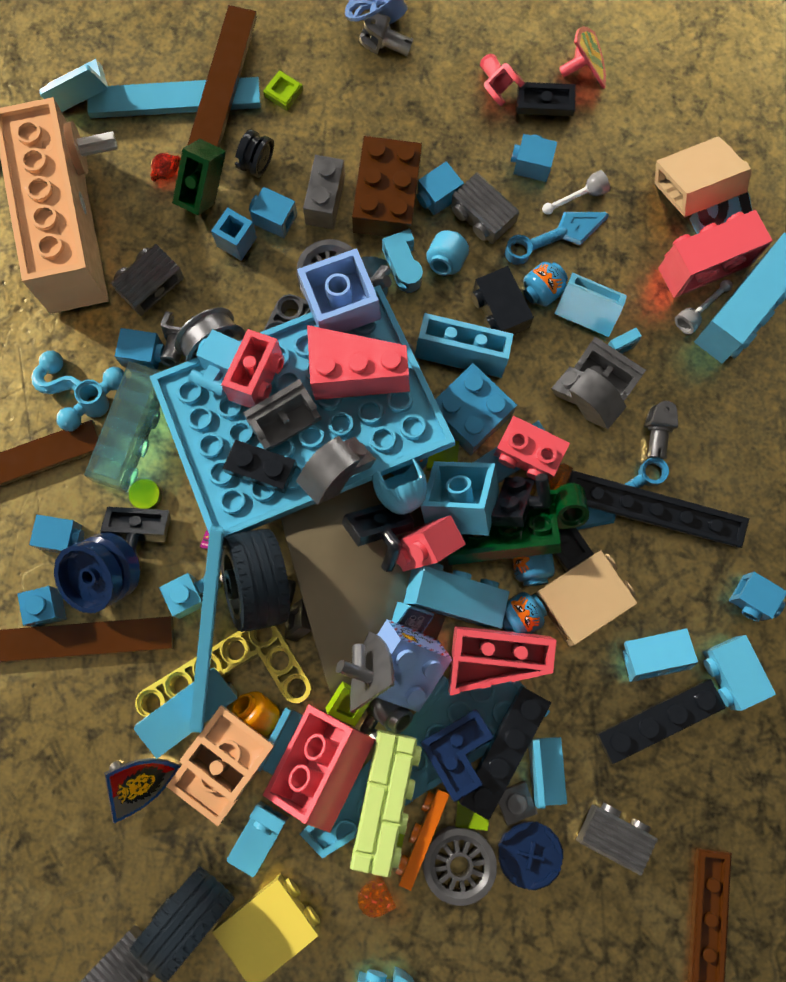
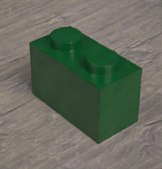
[172,139,226,215]

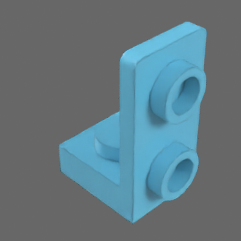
[227,801,289,877]

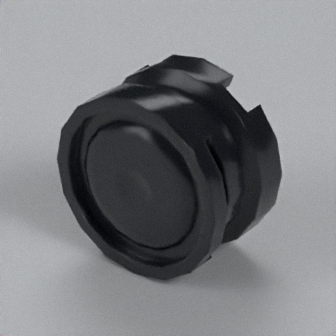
[235,129,274,178]

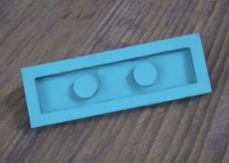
[134,668,238,759]

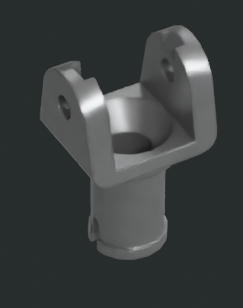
[359,14,413,57]
[160,311,194,367]
[644,401,678,459]

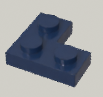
[420,709,494,803]

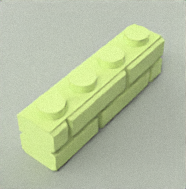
[350,730,422,877]

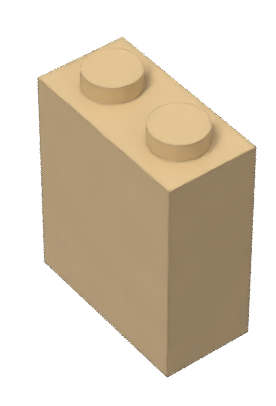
[655,136,751,217]
[534,550,637,646]

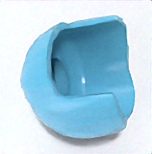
[372,459,427,515]

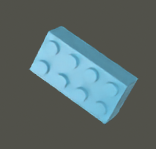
[694,232,786,363]

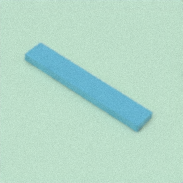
[87,77,261,119]
[189,526,224,732]

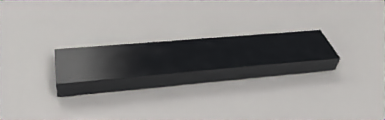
[566,470,750,548]

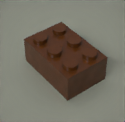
[352,136,422,237]

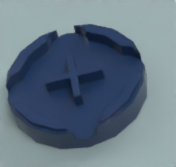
[498,821,564,890]

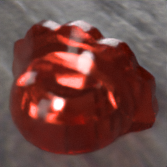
[150,153,181,182]

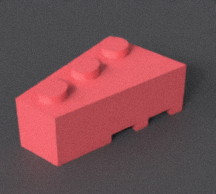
[307,325,410,400]
[448,626,556,696]

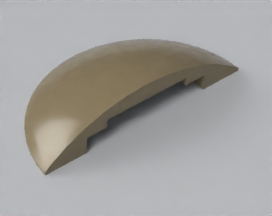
[281,473,452,712]

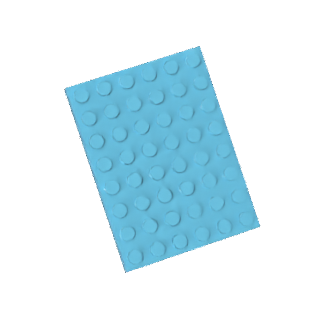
[149,285,455,537]

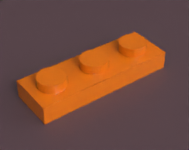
[395,786,450,891]

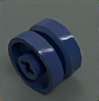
[54,533,140,613]

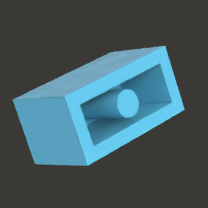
[702,635,776,711]

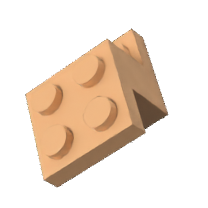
[166,705,275,826]

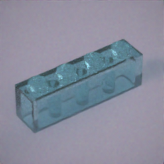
[84,361,161,493]

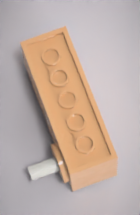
[0,97,118,314]

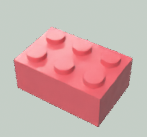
[658,210,773,298]
[262,705,376,832]

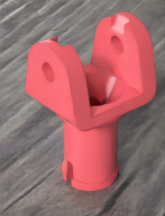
[480,54,525,107]

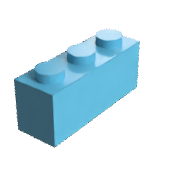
[415,313,513,378]
[403,563,510,629]

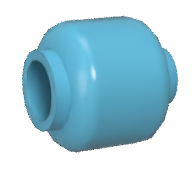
[426,230,469,275]

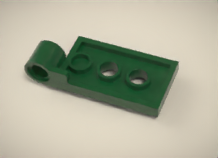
[447,483,589,565]

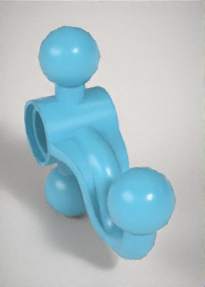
[31,350,127,431]

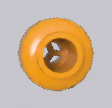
[232,691,280,738]

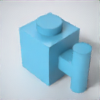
[188,329,241,396]
[159,573,222,619]

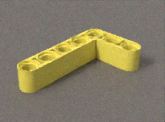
[135,625,313,717]

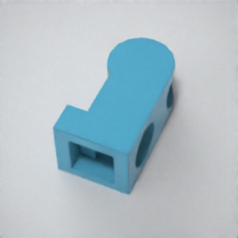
[382,229,423,293]

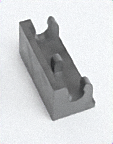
[574,337,646,401]
[243,379,322,451]

